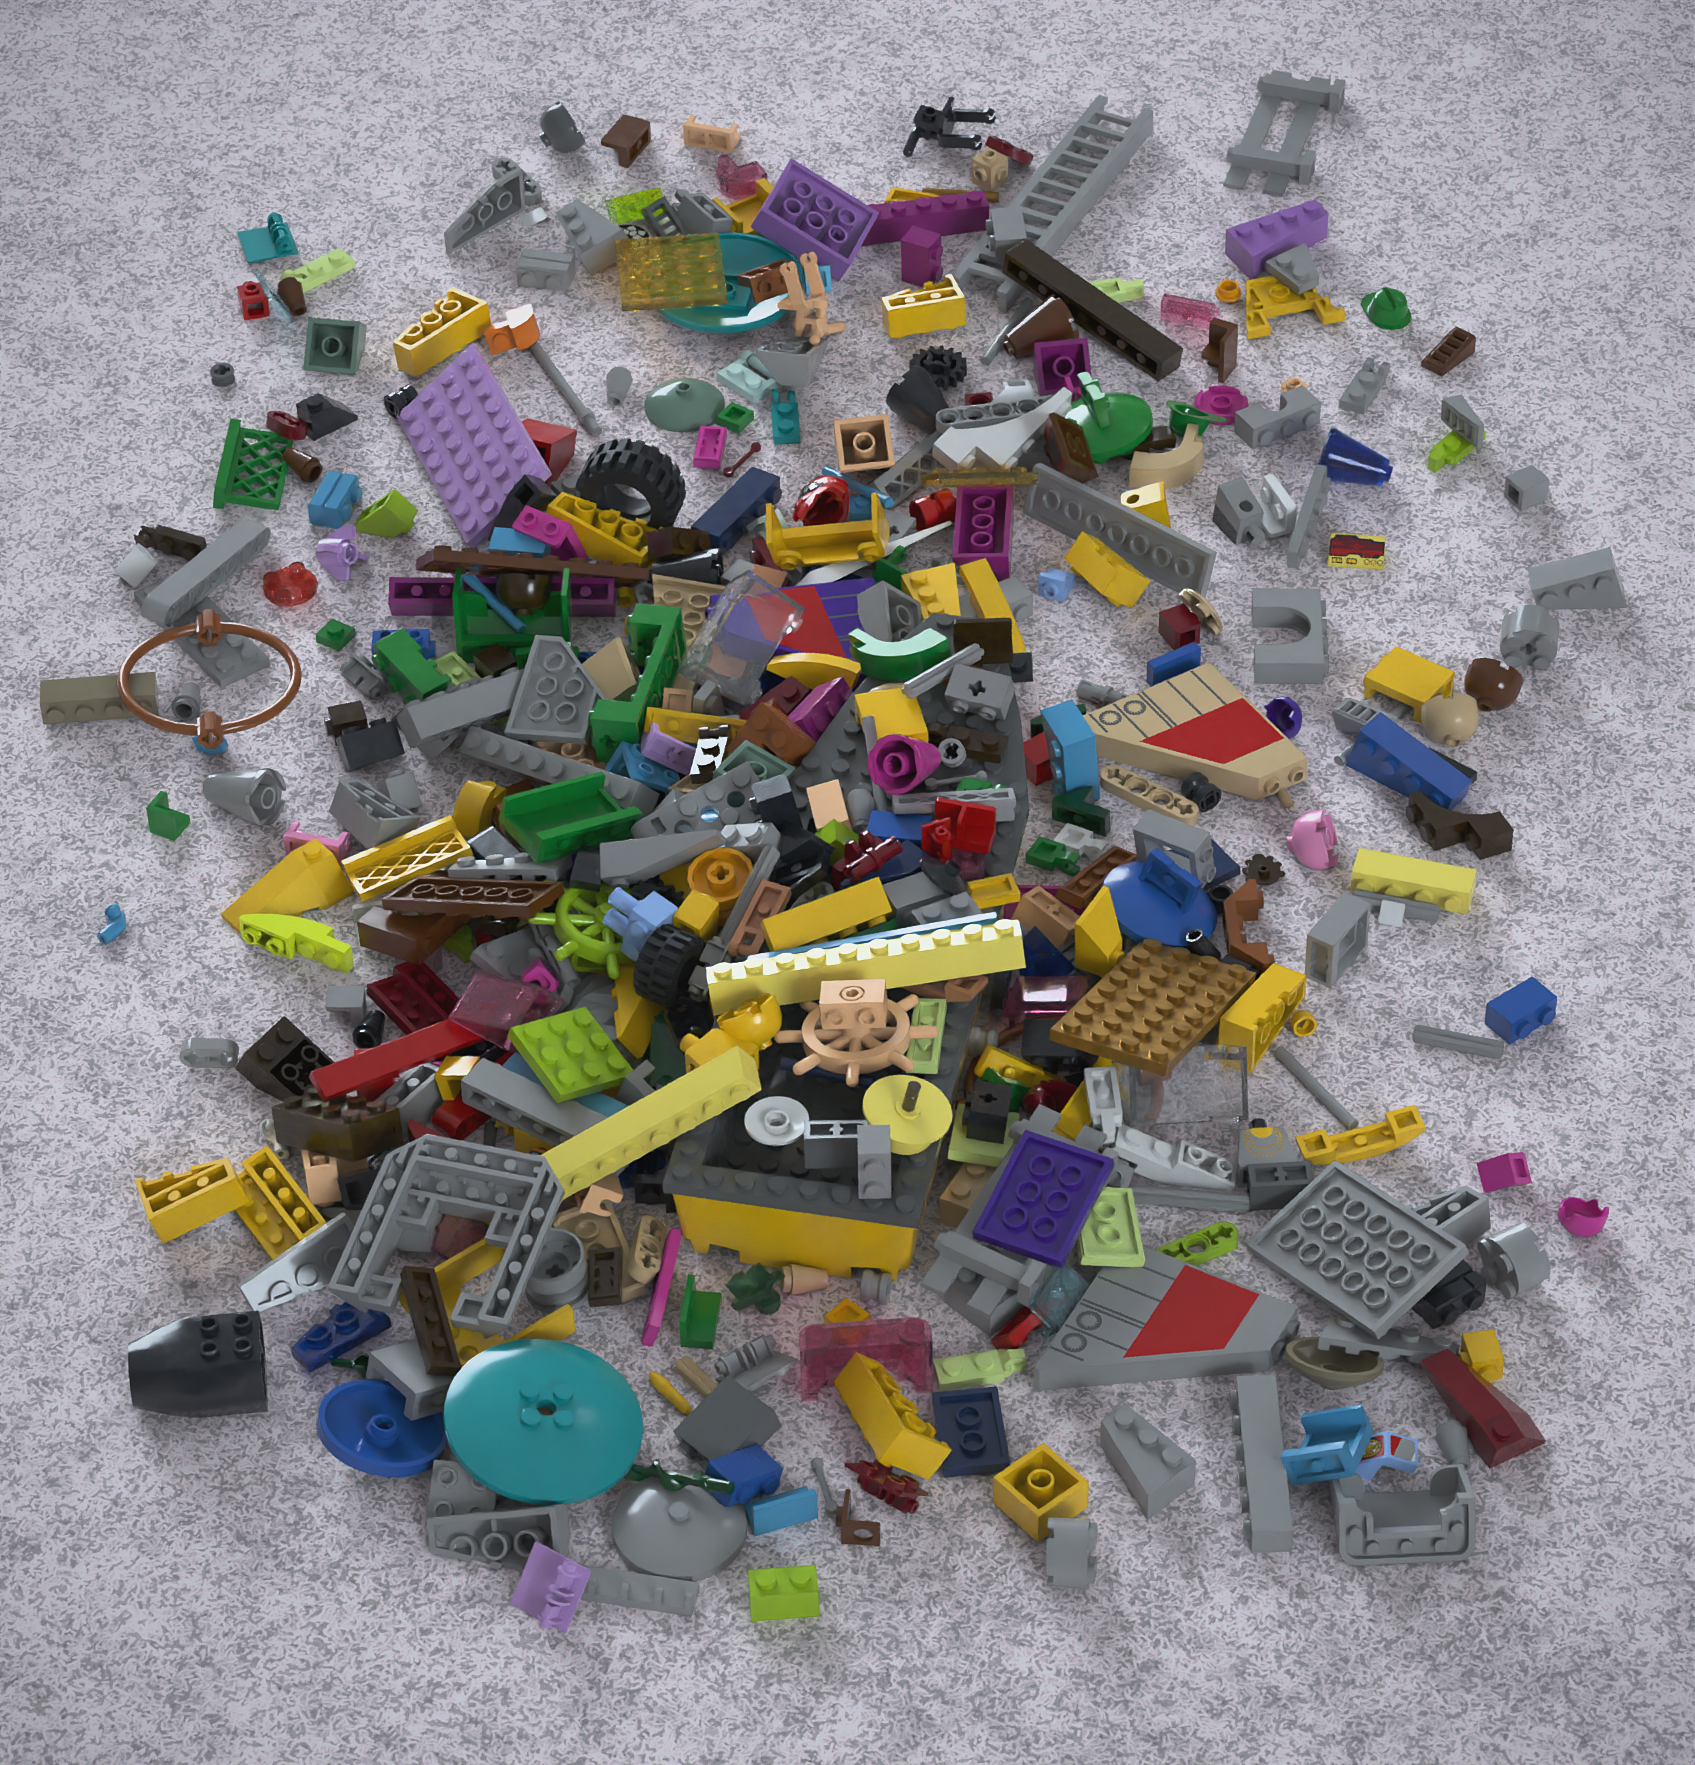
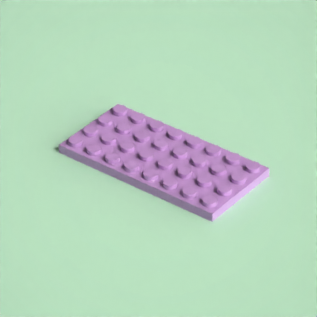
[396,344,552,548]

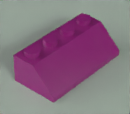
[952,485,1014,582]

